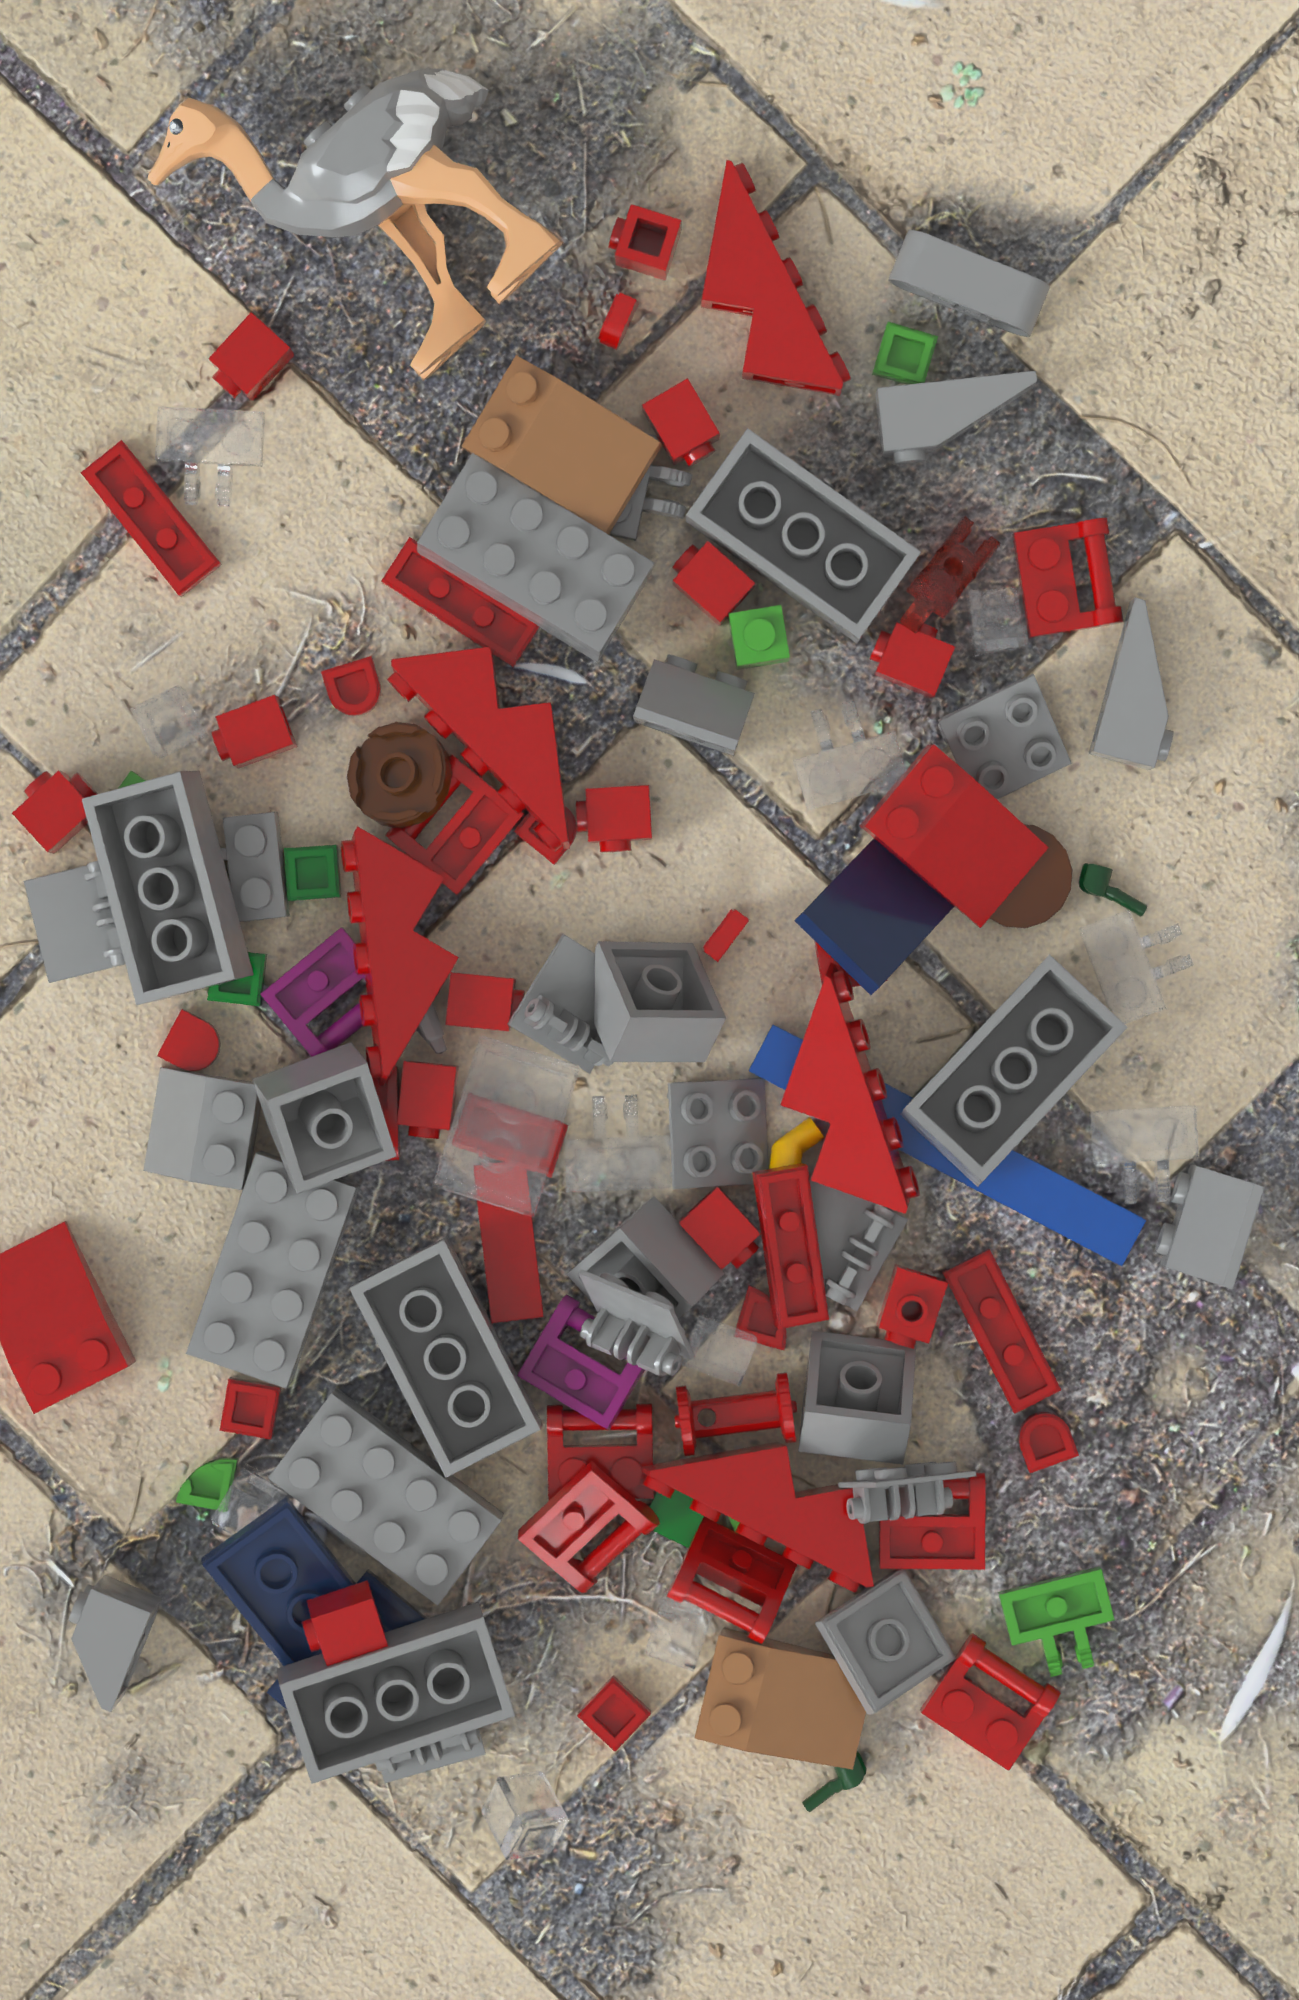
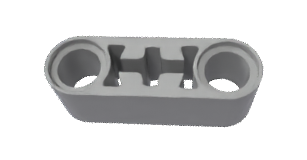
[888,230,1050,337]

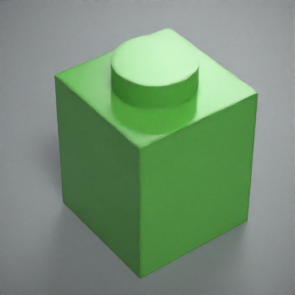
[728,605,790,670]

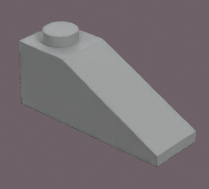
[875,371,1037,465]
[1089,597,1174,770]

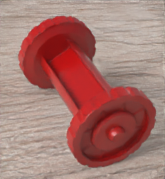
[674,1372,797,1456]

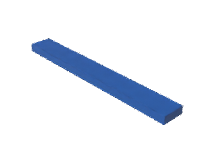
[748,1024,1146,1266]

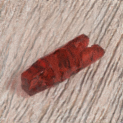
[900,516,1001,633]

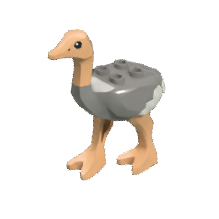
[148,68,563,380]

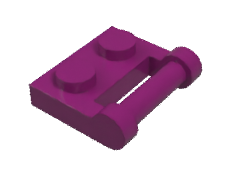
[260,927,366,1057]
[517,1294,645,1430]

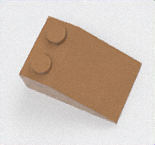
[462,355,662,535]
[695,1627,866,1770]

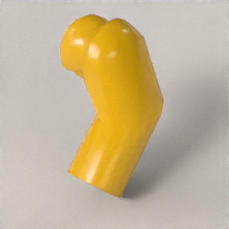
[769,1117,825,1169]

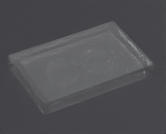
[433,1035,581,1218]

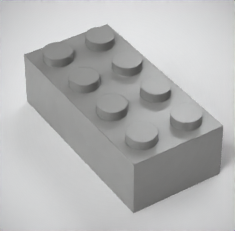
[686,428,921,643]
[417,453,655,663]
[82,770,254,1005]
[900,954,1128,1187]
[186,1151,361,1388]
[349,1236,543,1478]
[268,1388,504,1606]
[277,1602,515,1784]

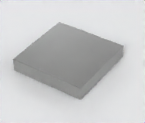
[815,1569,956,1714]

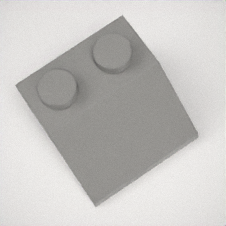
[633,654,755,756]
[594,941,726,1062]
[252,1042,396,1194]
[143,1067,261,1190]
[1155,1164,1264,1289]
[566,1196,725,1318]
[798,1331,916,1465]
[69,1575,163,1712]

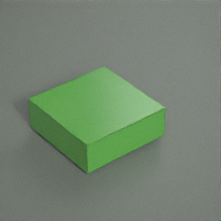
[872,322,938,385]

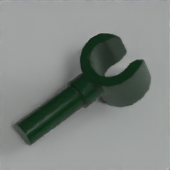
[1079,863,1147,917]
[802,1751,867,1812]

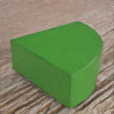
[176,1458,239,1512]

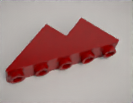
[701,160,851,396]
[387,646,570,852]
[341,826,459,1087]
[780,963,920,1214]
[641,1442,874,1593]

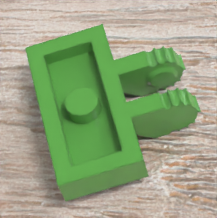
[998,1566,1115,1677]

